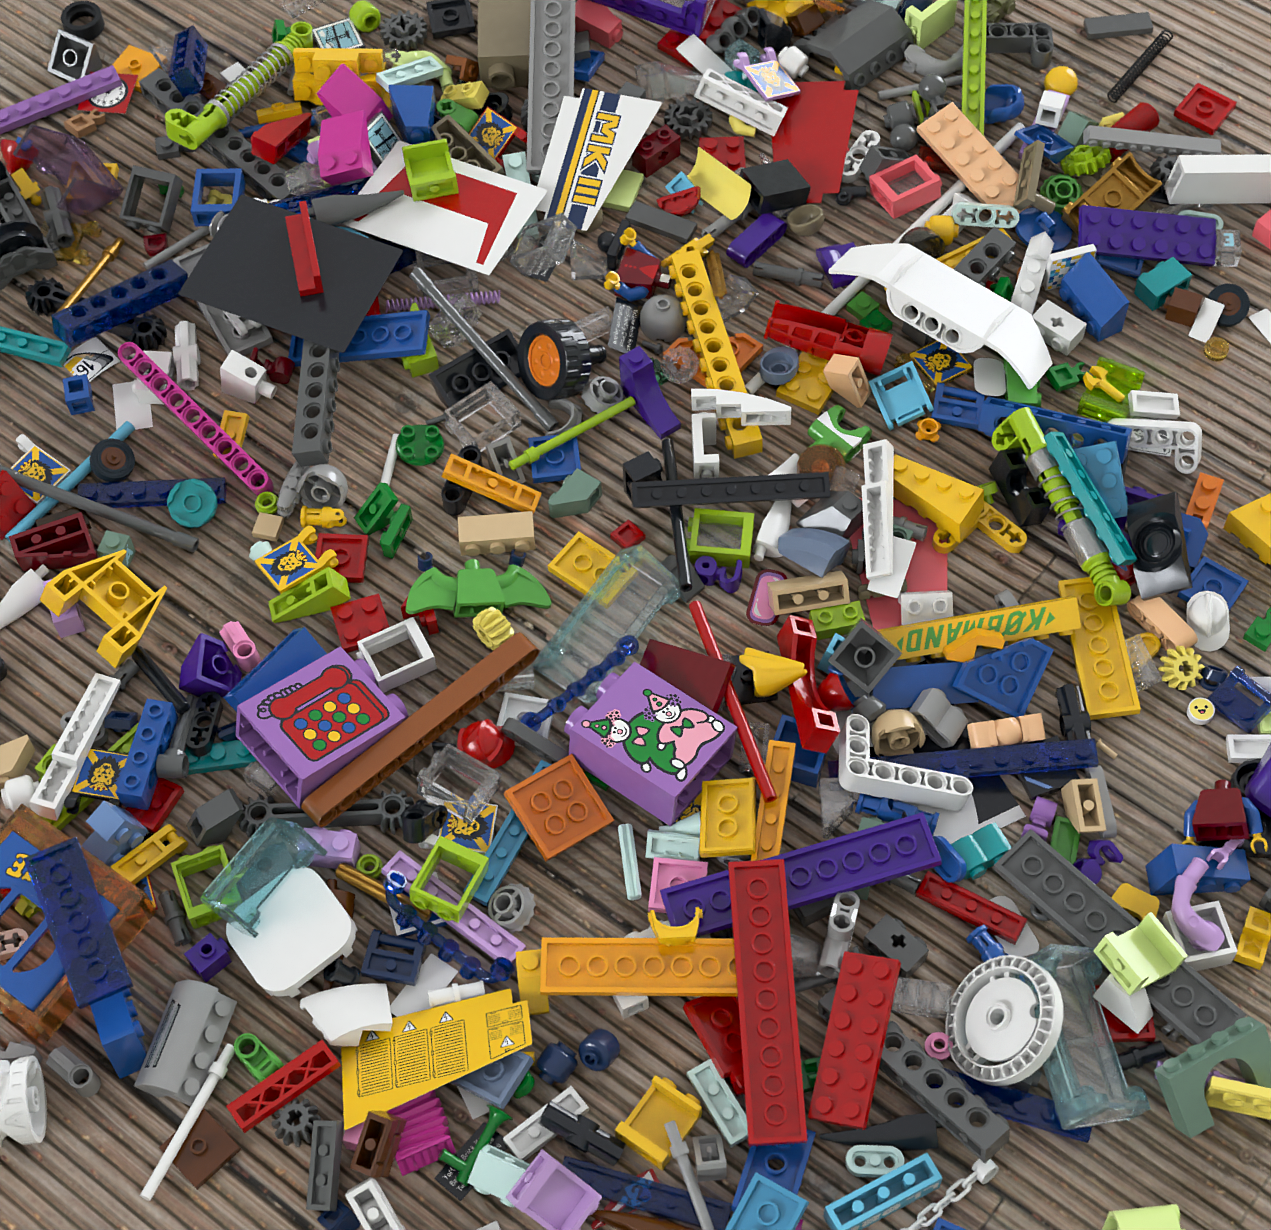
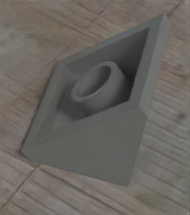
[47,29,103,82]

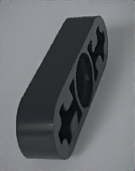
[186,691,223,757]

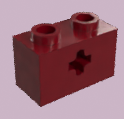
[632,124,681,178]

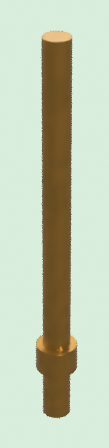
[51,237,125,325]

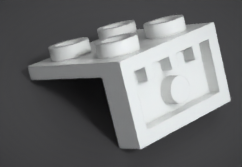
[898,590,953,625]

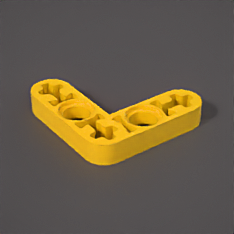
[932,501,1027,554]

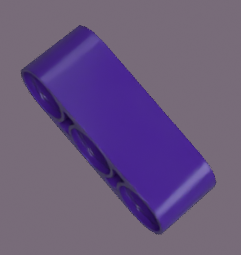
[726,212,787,268]

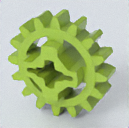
[1060,145,1111,176]

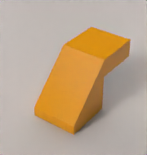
[943,627,1005,662]

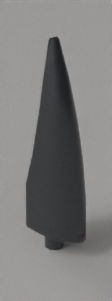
[820,1113,945,1151]

